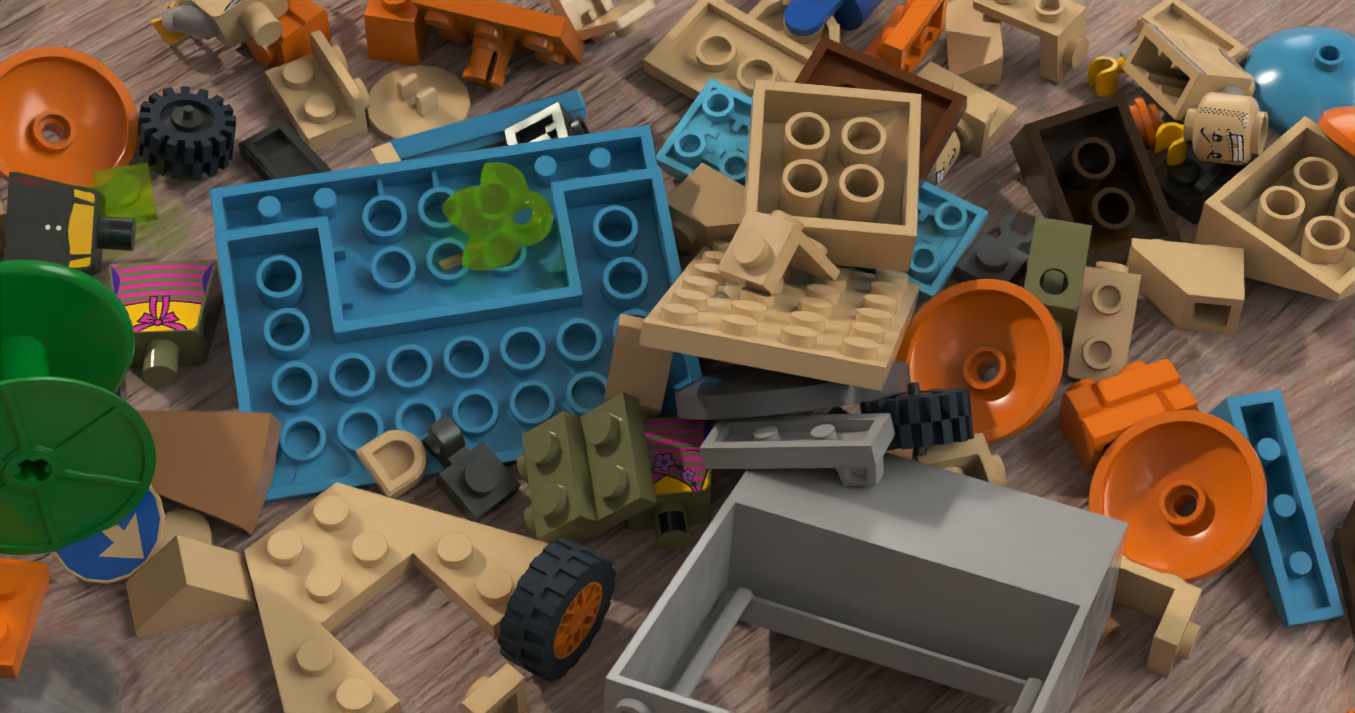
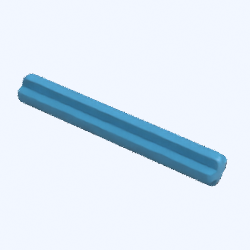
[384,90,586,161]

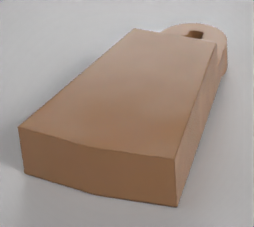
[136,410,282,535]

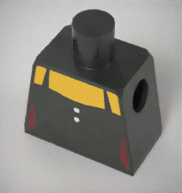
[3,172,136,274]

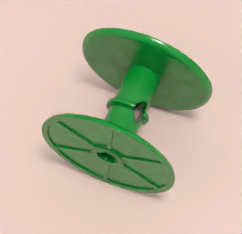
[0,260,156,555]

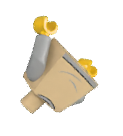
[150,0,289,47]
[1088,23,1255,166]

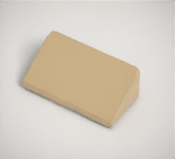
[945,0,1003,85]

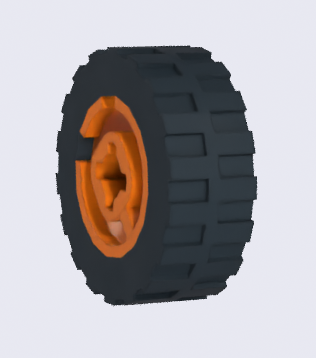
[498,537,616,682]

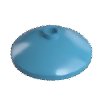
[1243,26,1355,135]

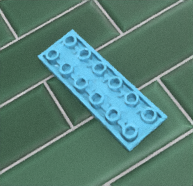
[656,78,988,301]

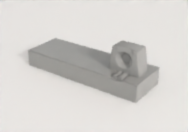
[699,413,895,487]

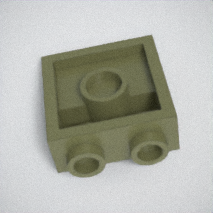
[517,392,657,544]

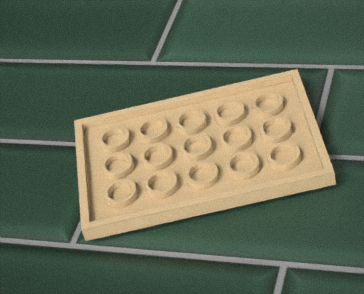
[639,239,920,391]

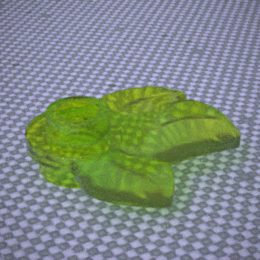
[442,162,553,271]

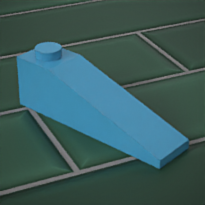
[1208,389,1345,628]

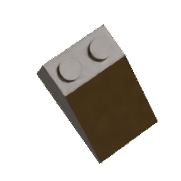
[1009,93,1182,268]

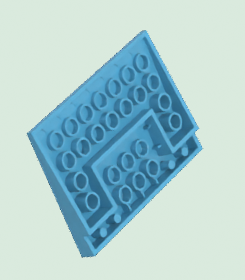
[210,125,702,504]

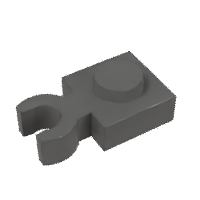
[952,212,1034,284]

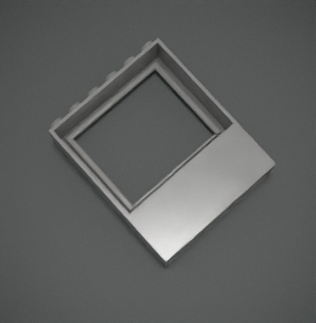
[603,452,1129,713]

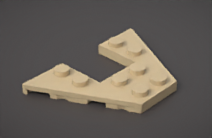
[244,482,549,713]

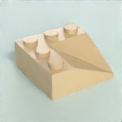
[743,80,922,272]
[1194,116,1355,301]

